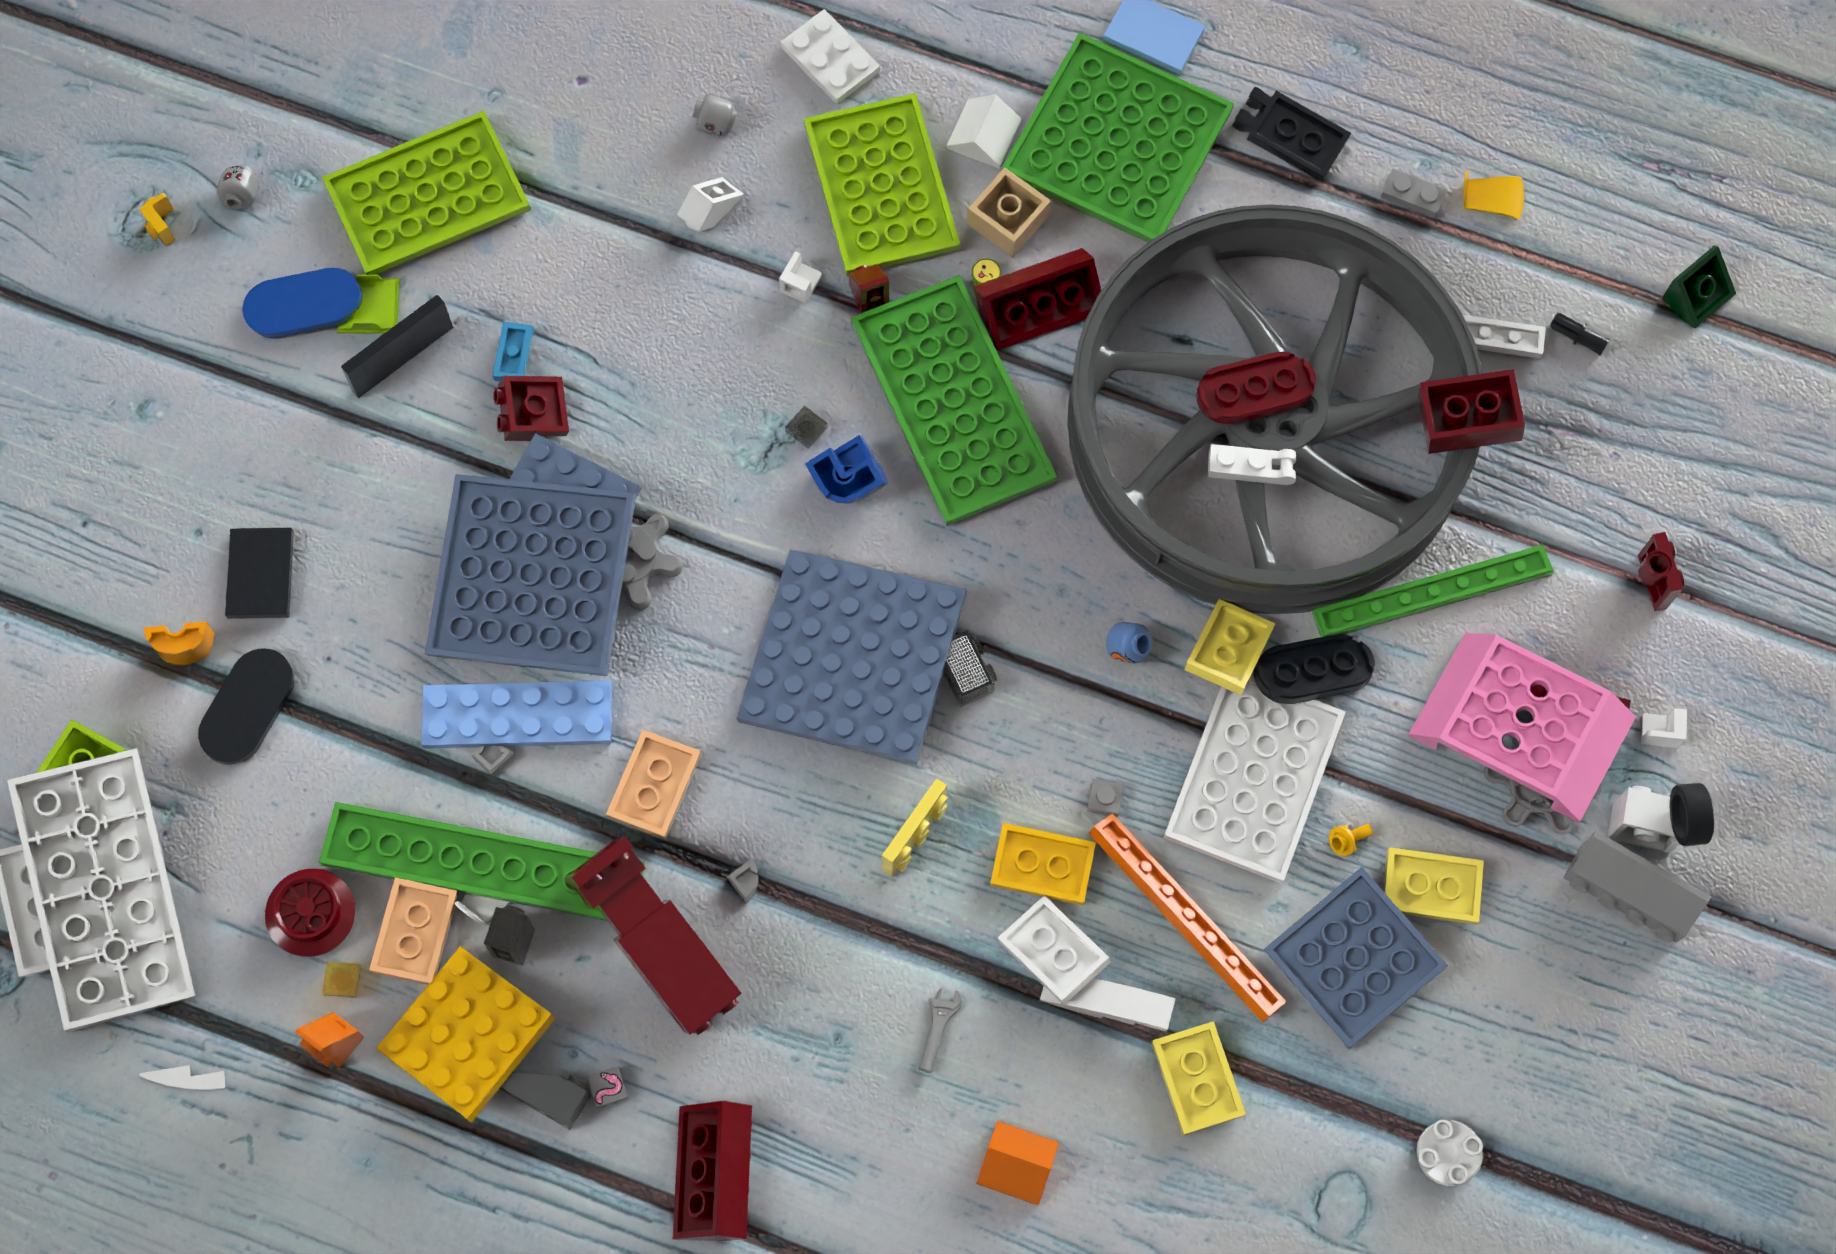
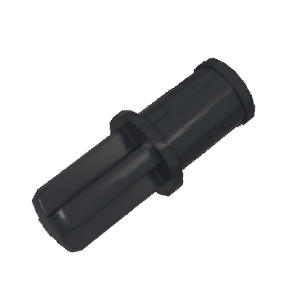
[1550,313,1610,356]

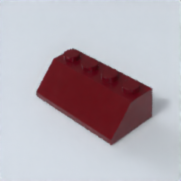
[973,248,1102,351]
[673,1101,752,1241]

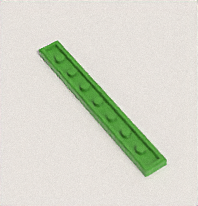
[1312,544,1554,637]

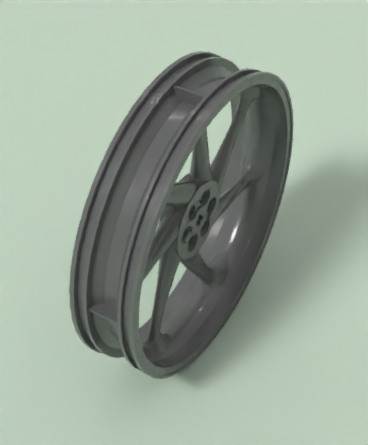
[1067,204,1483,614]

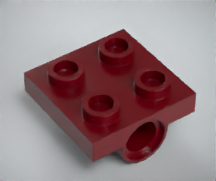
[1637,532,1684,611]

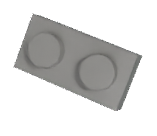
[1381,169,1447,219]

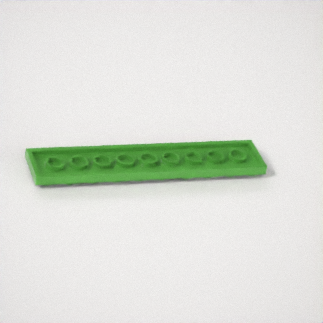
[319,802,646,921]

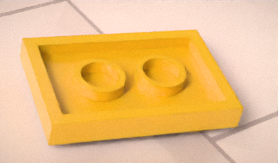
[990,823,1096,906]

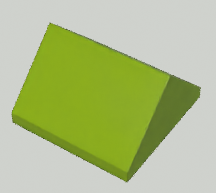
[36,719,127,773]

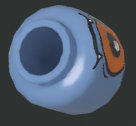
[1106,622,1153,664]

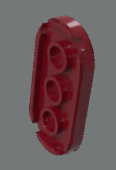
[1196,352,1316,424]

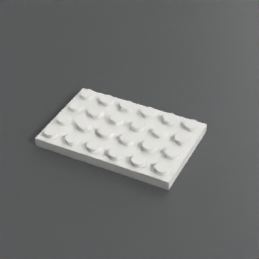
[1163,676,1346,884]

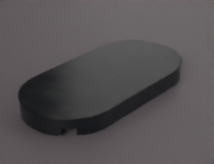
[1254,634,1375,704]
[198,648,294,765]

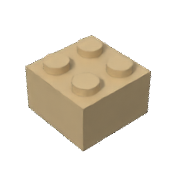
[967,167,1051,258]

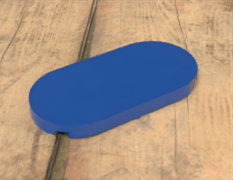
[242,267,362,338]

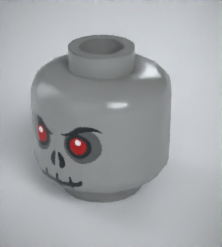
[692,94,737,137]
[217,165,259,210]

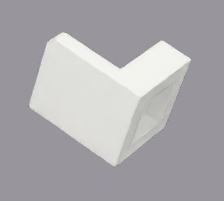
[779,251,822,304]
[1640,708,1687,748]

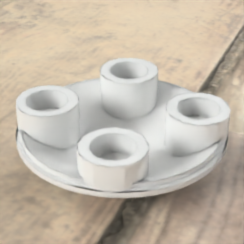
[1416,1120,1483,1186]

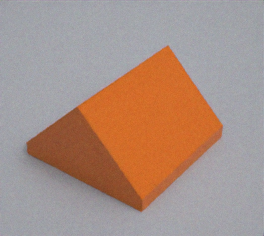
[976,1121,1059,1206]

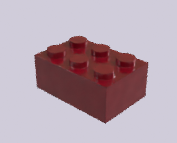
[1418,369,1525,454]

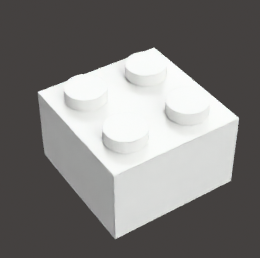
[1607,786,1679,853]

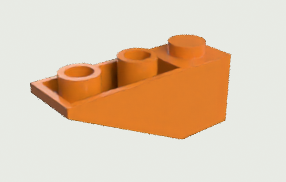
[295,1012,364,1068]

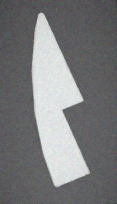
[139,1065,225,1090]

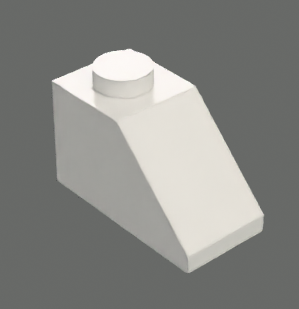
[677,177,744,232]

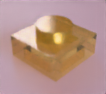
[322,961,361,998]

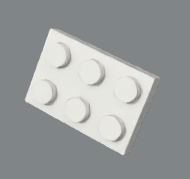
[781,9,880,105]
[998,896,1111,1005]

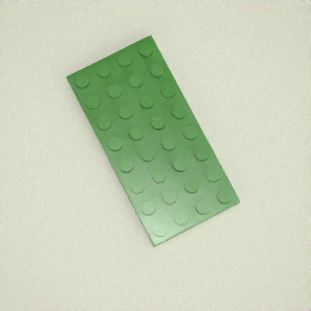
[851,275,1058,526]

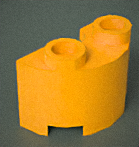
[143,621,215,665]

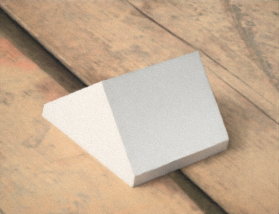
[946,94,1022,169]

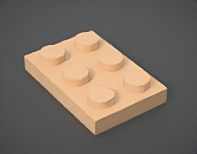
[606,729,701,839]
[369,877,459,985]

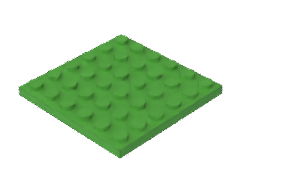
[1001,32,1234,243]

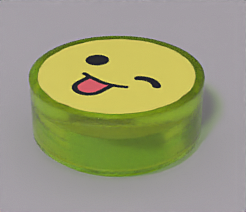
[971,258,1001,285]

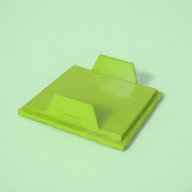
[337,275,400,334]

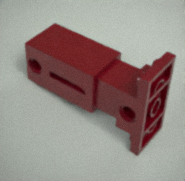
[564,836,742,1035]

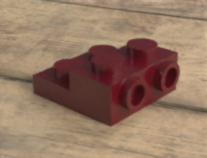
[493,376,569,441]

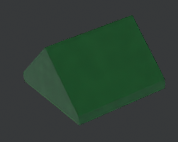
[1662,245,1736,328]

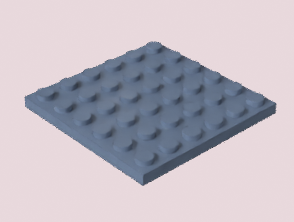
[425,474,636,676]
[737,549,967,765]

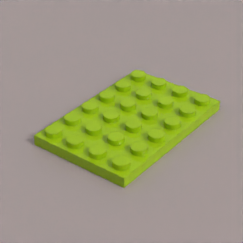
[804,93,961,276]
[322,111,531,275]

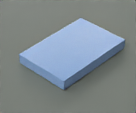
[1103,0,1205,75]

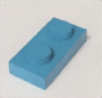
[492,322,534,381]

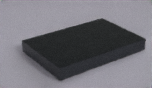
[225,527,294,619]

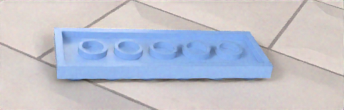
[422,681,612,749]

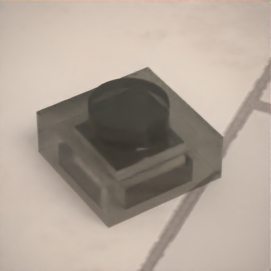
[785,405,828,449]

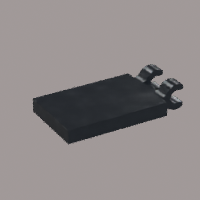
[1232,87,1351,182]

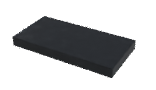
[341,295,454,398]

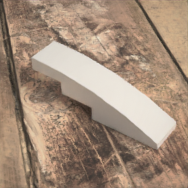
[1040,978,1176,1032]

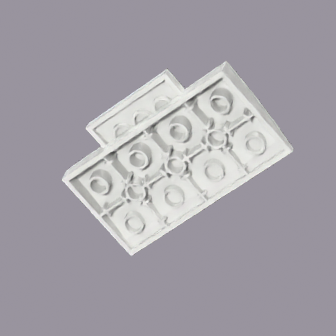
[0,748,196,1032]

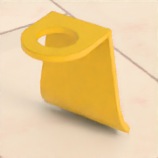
[1464,171,1524,220]

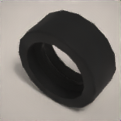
[1669,783,1714,846]

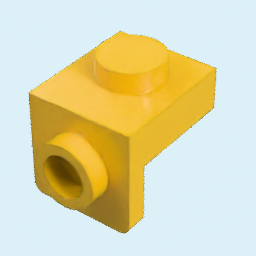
[139,193,175,247]

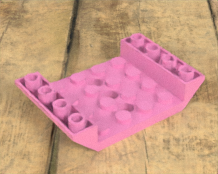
[1408,633,1636,823]

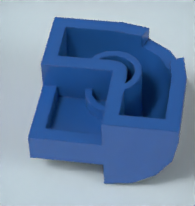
[805,435,888,504]

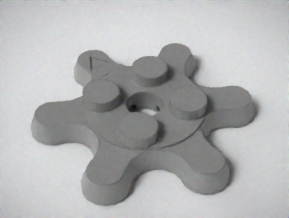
[621,514,683,610]
[1483,736,1601,835]

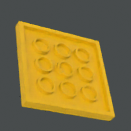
[376,946,556,1123]

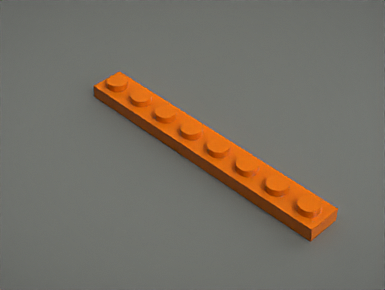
[1089,813,1287,1023]

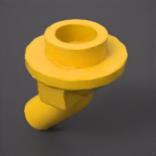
[1328,823,1374,857]

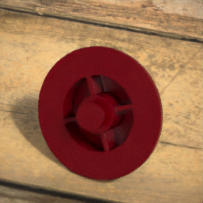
[265,868,356,957]

